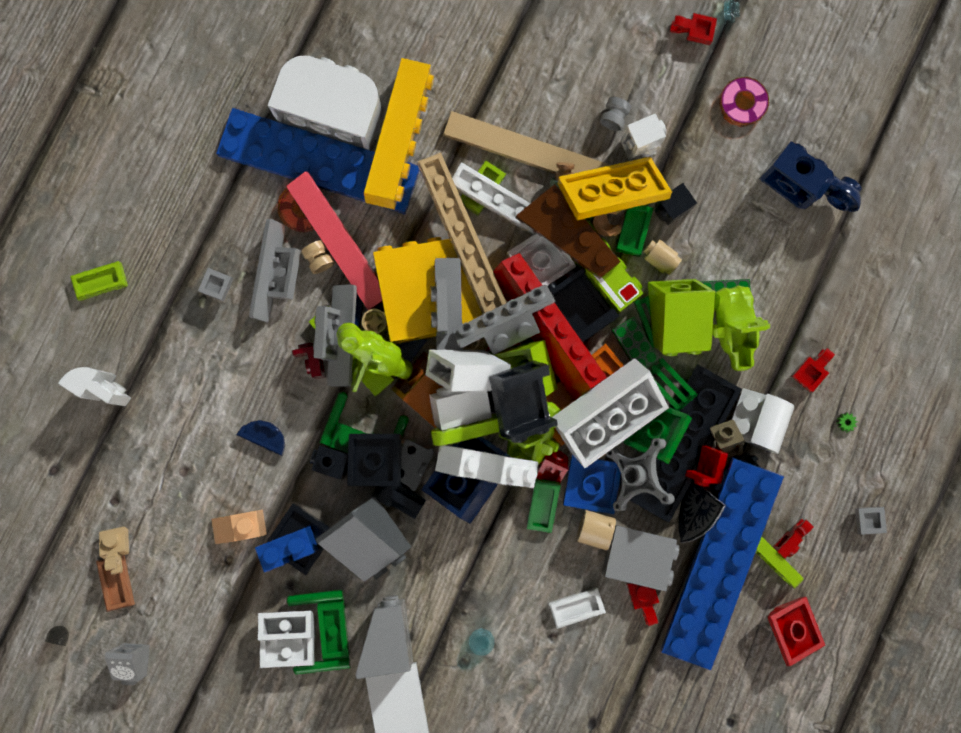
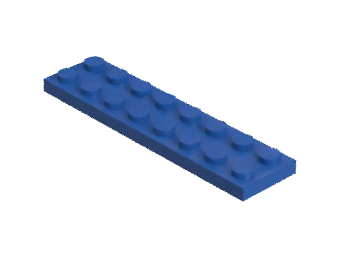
[216,108,420,215]
[661,458,784,670]

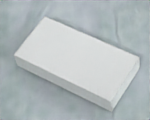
[548,587,606,629]

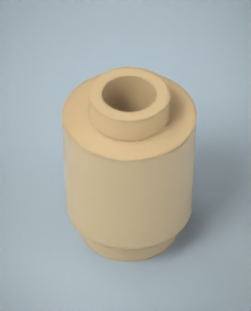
[643,239,682,275]

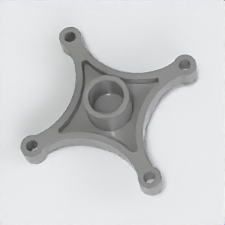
[606,438,674,512]

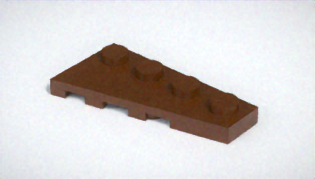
[515,184,621,279]

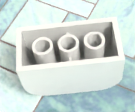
[268,56,383,151]

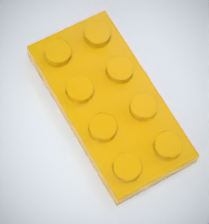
[557,157,672,220]

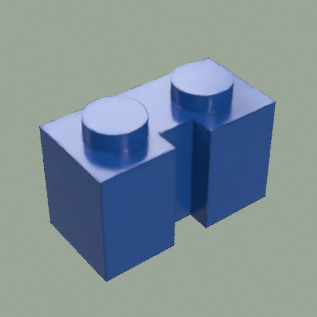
[255,526,319,572]

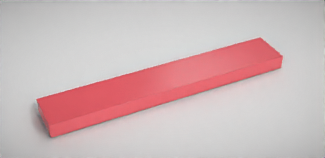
[286,171,382,310]

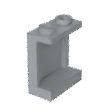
[602,525,679,591]

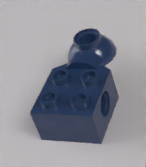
[759,141,862,212]

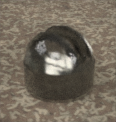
[45,626,69,646]

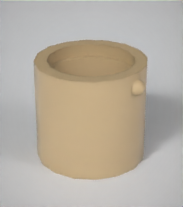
[576,510,616,550]

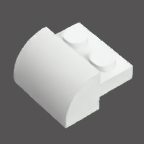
[58,367,131,406]
[732,388,794,454]
[258,611,316,668]

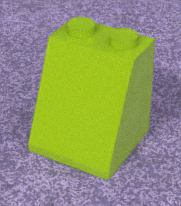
[648,279,715,356]

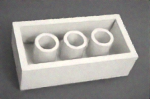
[552,358,669,468]

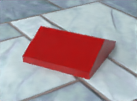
[767,596,826,667]

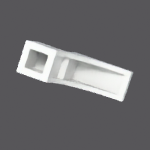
[435,445,538,488]

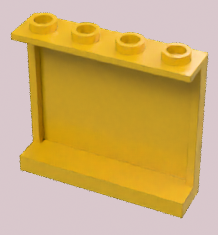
[373,237,482,344]

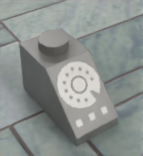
[105,643,150,685]

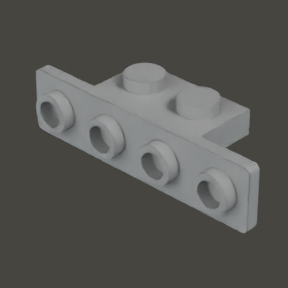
[249,219,301,322]
[431,258,463,350]
[313,284,357,387]
[453,285,555,355]

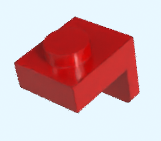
[686,446,728,487]

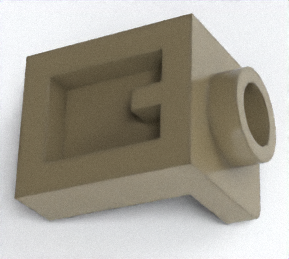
[710,420,745,460]

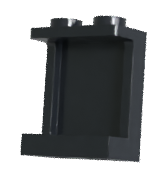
[548,267,619,343]
[489,360,558,443]

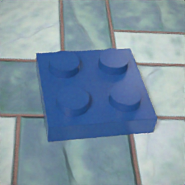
[563,455,621,514]

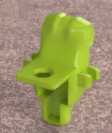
[712,285,770,371]
[336,322,413,392]
[499,402,561,465]

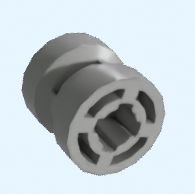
[599,97,632,131]

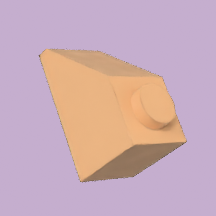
[211,509,267,544]

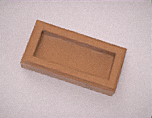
[96,555,135,612]

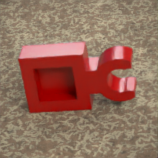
[773,519,814,559]

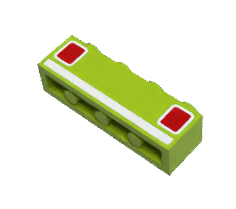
[571,219,644,314]

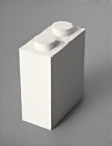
[426,350,511,392]

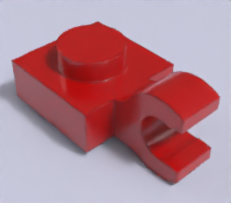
[670,13,717,46]
[791,348,835,393]
[626,583,660,626]

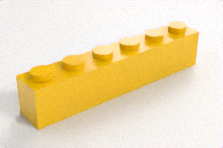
[364,58,434,210]

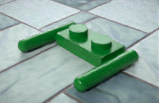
[319,392,409,453]
[286,590,351,675]

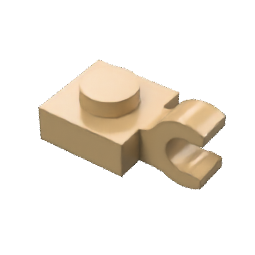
[99,526,129,575]

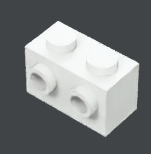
[620,113,667,161]
[429,387,492,430]

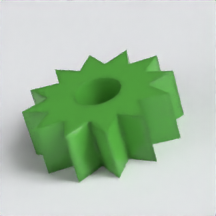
[836,412,858,433]

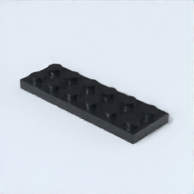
[629,364,742,523]

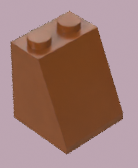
[391,351,443,428]

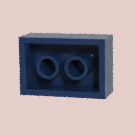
[421,436,510,524]

